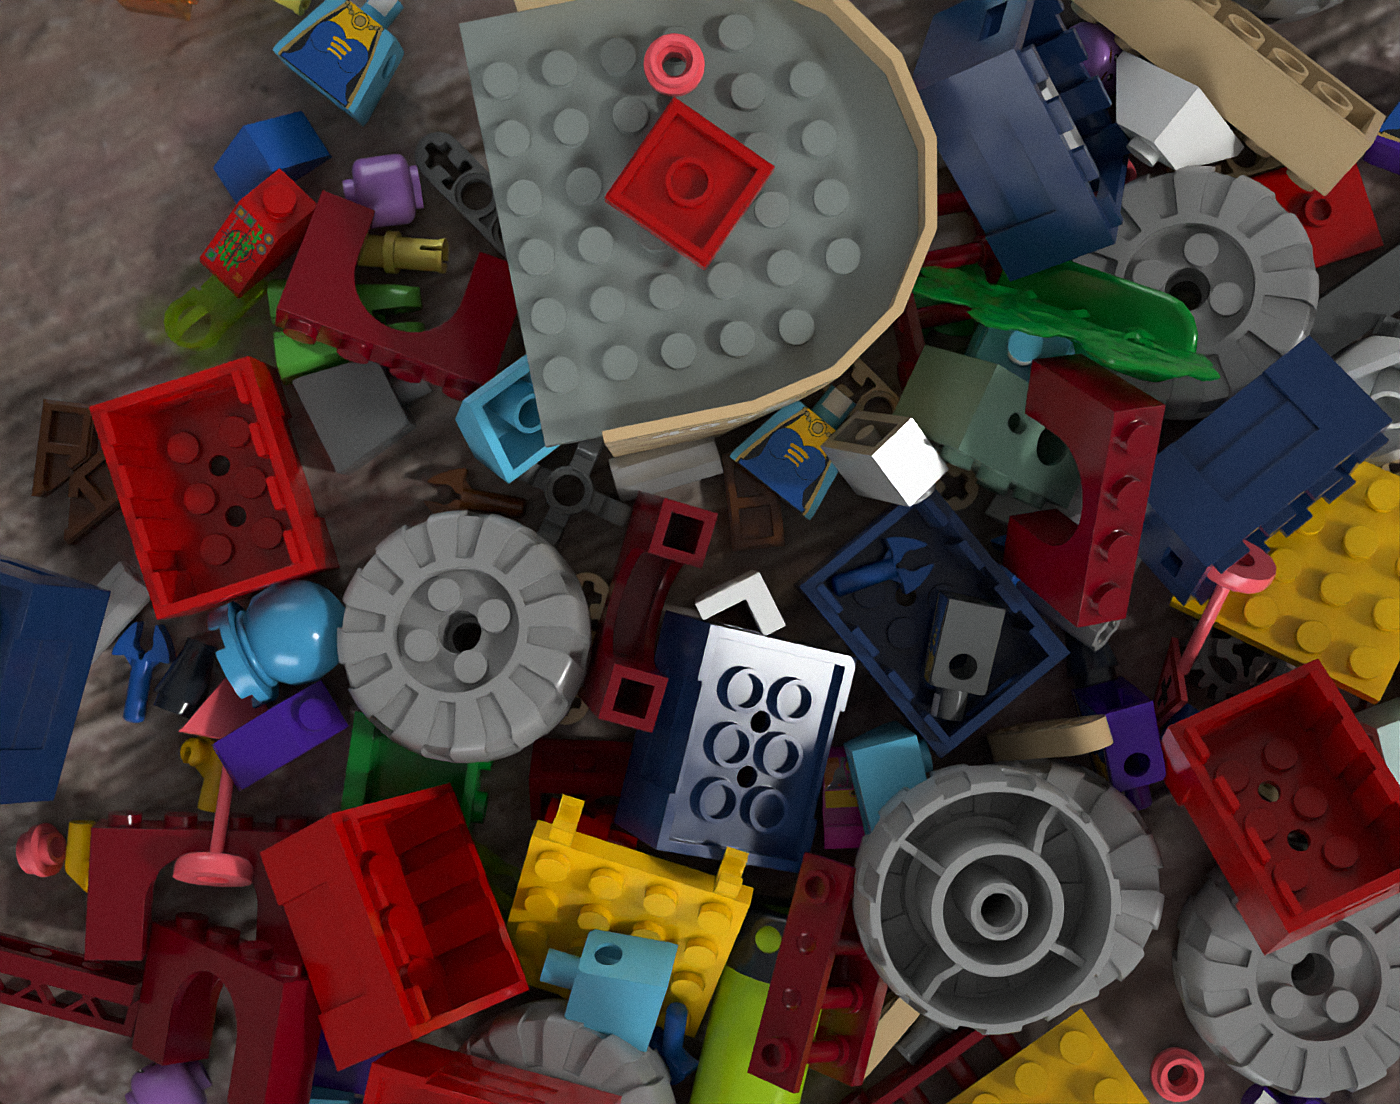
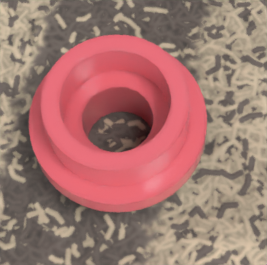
[644,33,705,97]
[16,823,67,877]
[1150,1047,1204,1102]

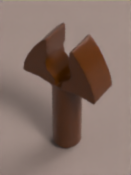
[424,468,527,518]

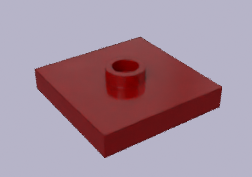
[604,97,775,271]
[1251,163,1384,269]

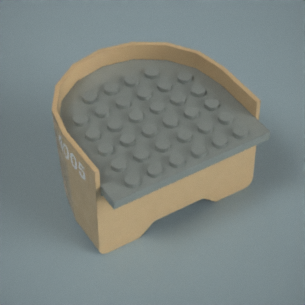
[459,0,937,457]

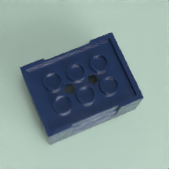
[912,0,1131,282]
[1138,335,1393,606]
[793,488,1070,759]
[0,554,111,804]
[614,610,857,873]

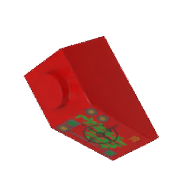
[200,168,317,299]

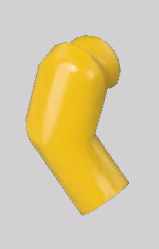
[180,736,223,813]
[65,820,96,893]

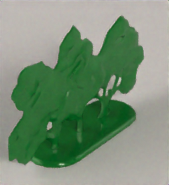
[912,260,1221,383]

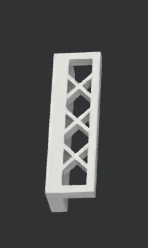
[695,570,786,636]

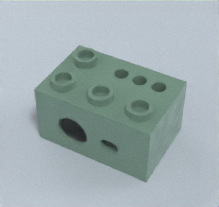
[892,345,1081,510]

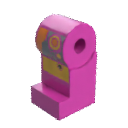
[820,746,865,849]

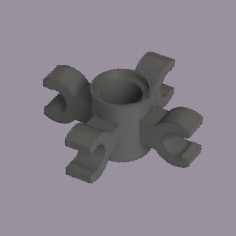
[517,437,633,549]

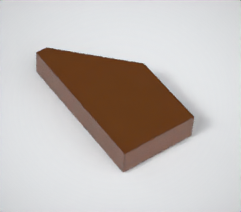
[31,399,99,498]

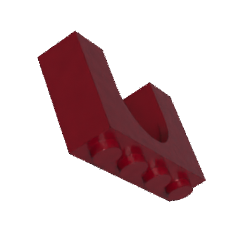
[275,190,517,402]
[1002,353,1166,628]
[577,491,718,733]
[84,810,311,961]
[132,912,322,1104]

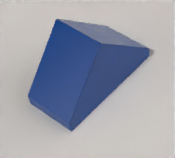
[213,111,332,204]

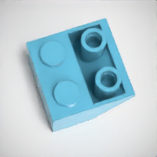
[843,721,933,835]

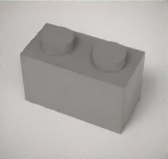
[820,410,949,507]

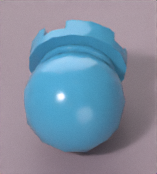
[207,578,345,709]

